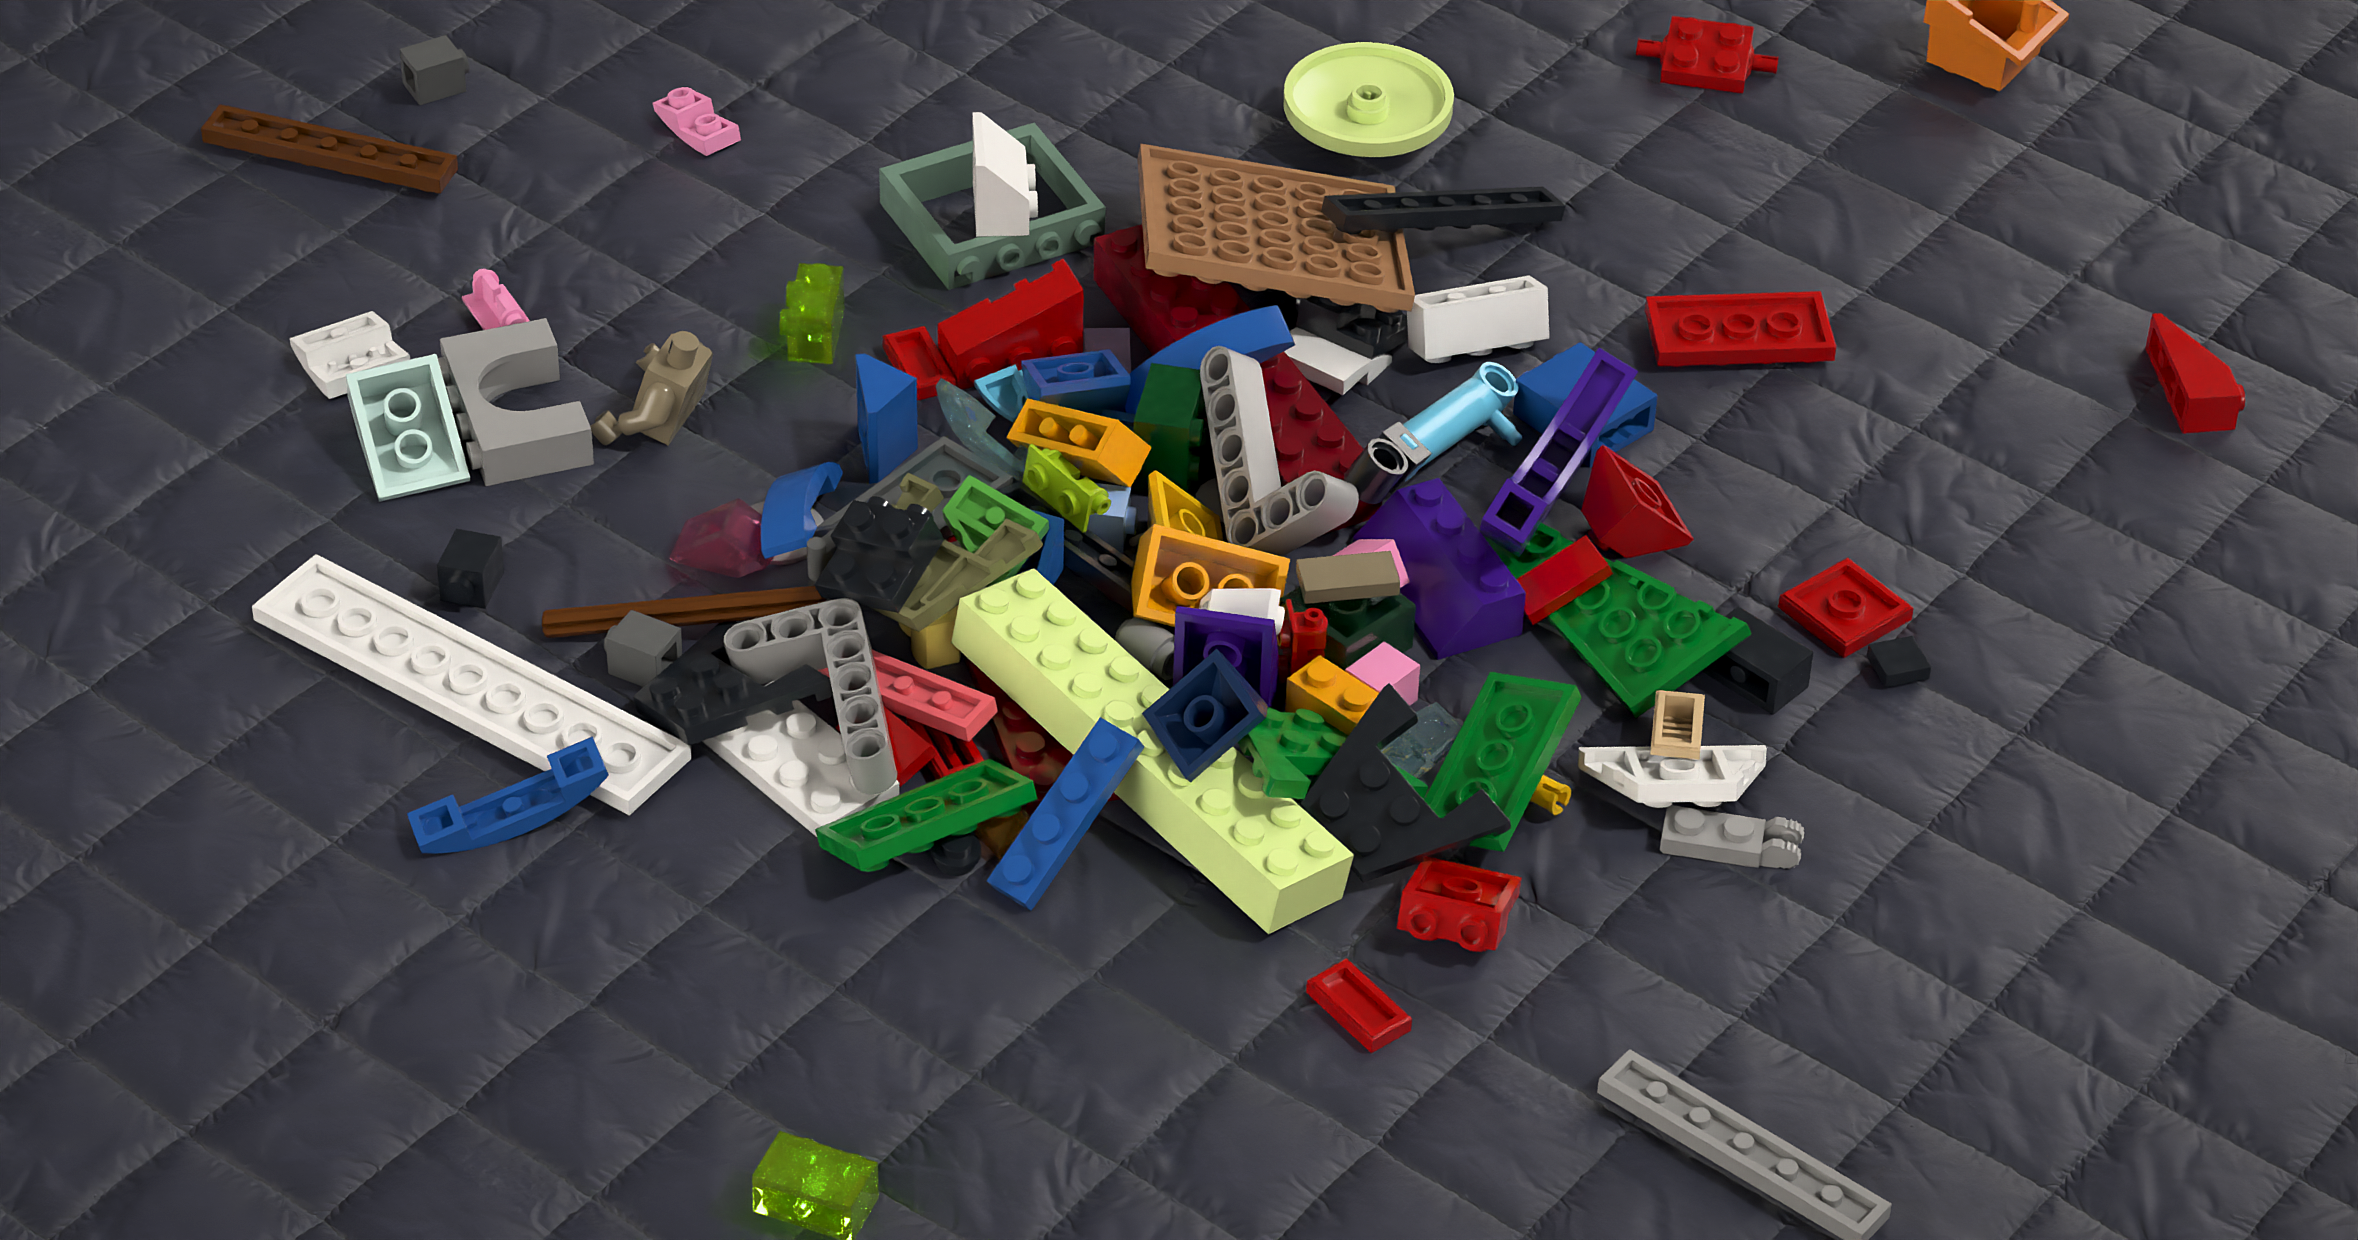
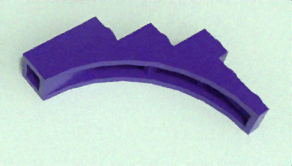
[1480,348,1638,557]

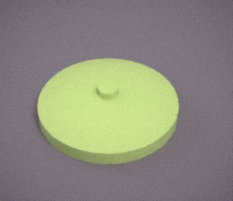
[1283,42,1454,157]

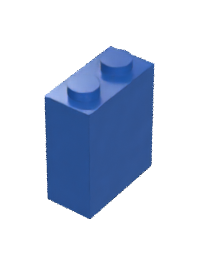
[1513,342,1658,468]

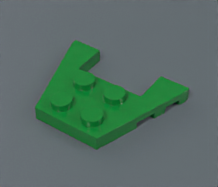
[1237,707,1428,800]

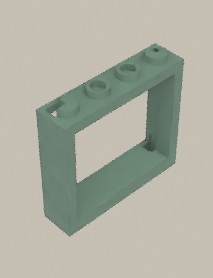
[879,123,1106,290]

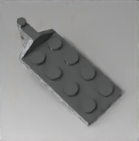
[807,436,1013,601]

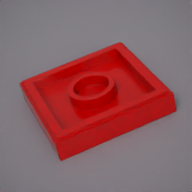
[1778,557,1914,658]

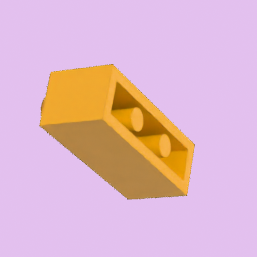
[1006,398,1152,487]

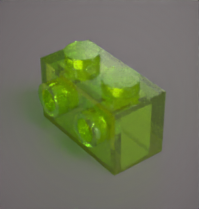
[779,263,845,364]
[752,1131,879,1240]

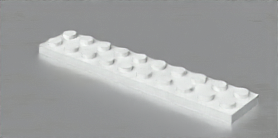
[252,554,691,815]

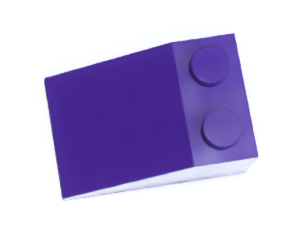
[1173,606,1279,709]

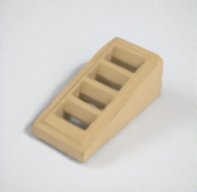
[1650,690,1705,760]

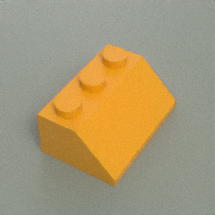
[1131,524,1290,627]

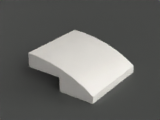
[289,311,410,399]
[1284,327,1392,395]

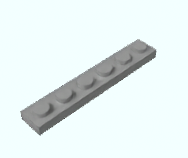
[1597,1049,1892,1240]

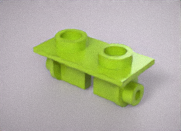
[1022,444,1111,532]

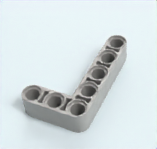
[1200,346,1359,556]
[724,598,897,794]

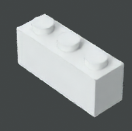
[1407,275,1549,363]

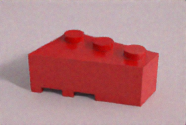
[938,258,1084,391]

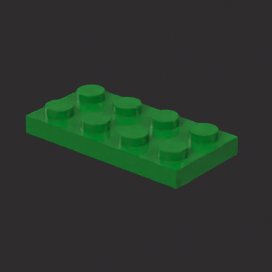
[1424,672,1582,852]
[815,759,1037,872]

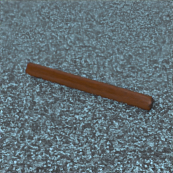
[542,586,827,638]

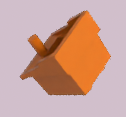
[1924,0,2069,91]

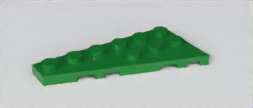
[1484,523,1752,719]

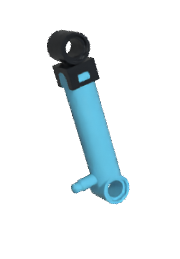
[1344,362,1522,504]

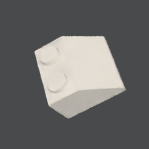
[973,112,1038,237]

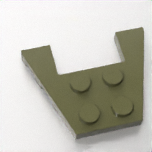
[869,473,1043,632]

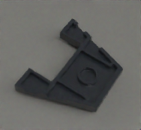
[633,621,833,745]
[1300,683,1511,883]

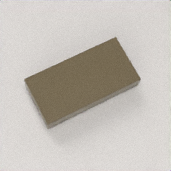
[1296,551,1400,604]

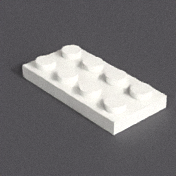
[702,681,899,837]

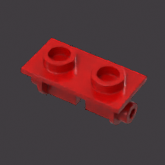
[1277,599,1328,687]

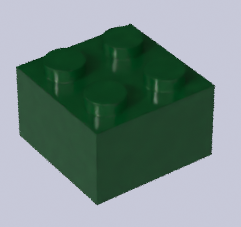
[1132,363,1210,494]

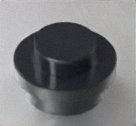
[931,833,981,876]

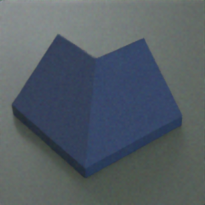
[1142,649,1268,783]

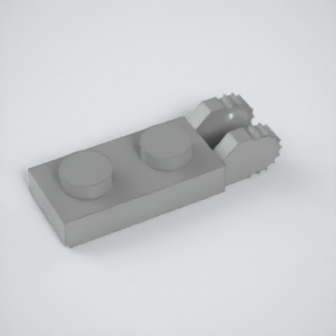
[1660,805,1804,869]

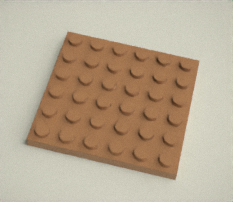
[1137,144,1415,313]

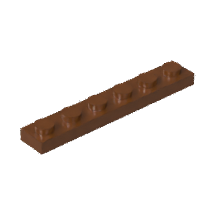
[201,104,458,194]

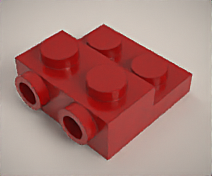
[1397,856,1522,952]

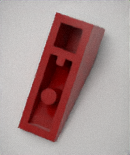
[2145,313,2245,434]

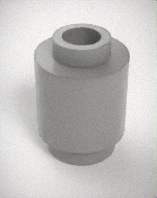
[1115,617,1175,680]

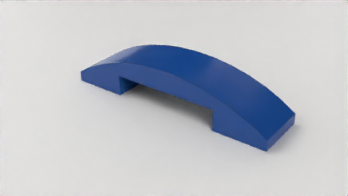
[1125,305,1296,414]
[761,462,843,559]
[407,736,609,853]

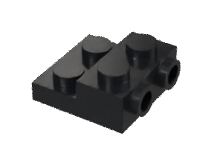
[1295,295,1408,360]
[814,496,945,613]

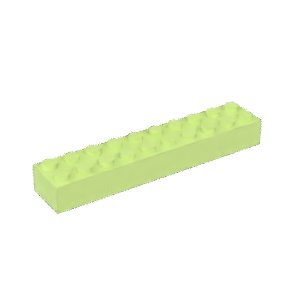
[951,568,1354,934]

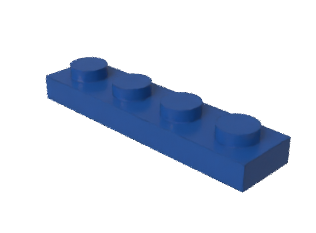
[987,717,1144,911]

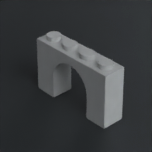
[438,318,594,486]

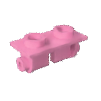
[462,269,530,330]

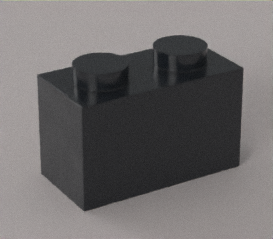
[1702,606,1814,715]

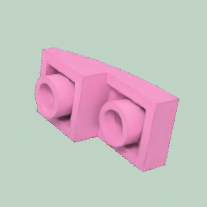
[653,87,741,156]

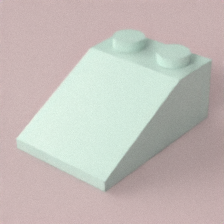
[346,354,470,502]

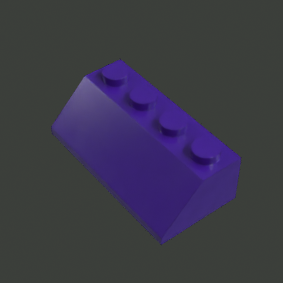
[1353,478,1526,660]

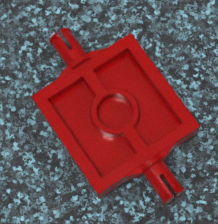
[1636,16,1779,93]

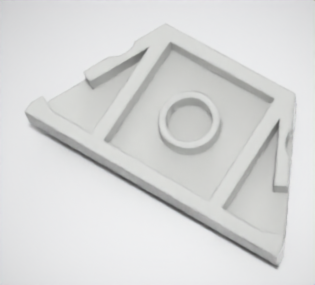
[1578,745,1767,808]

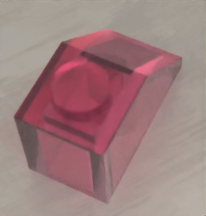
[669,498,775,578]

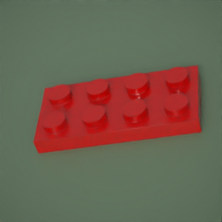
[1645,291,1836,367]

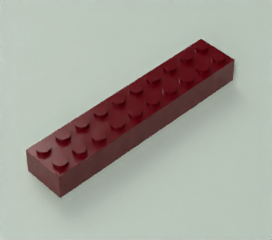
[1094,224,1382,535]

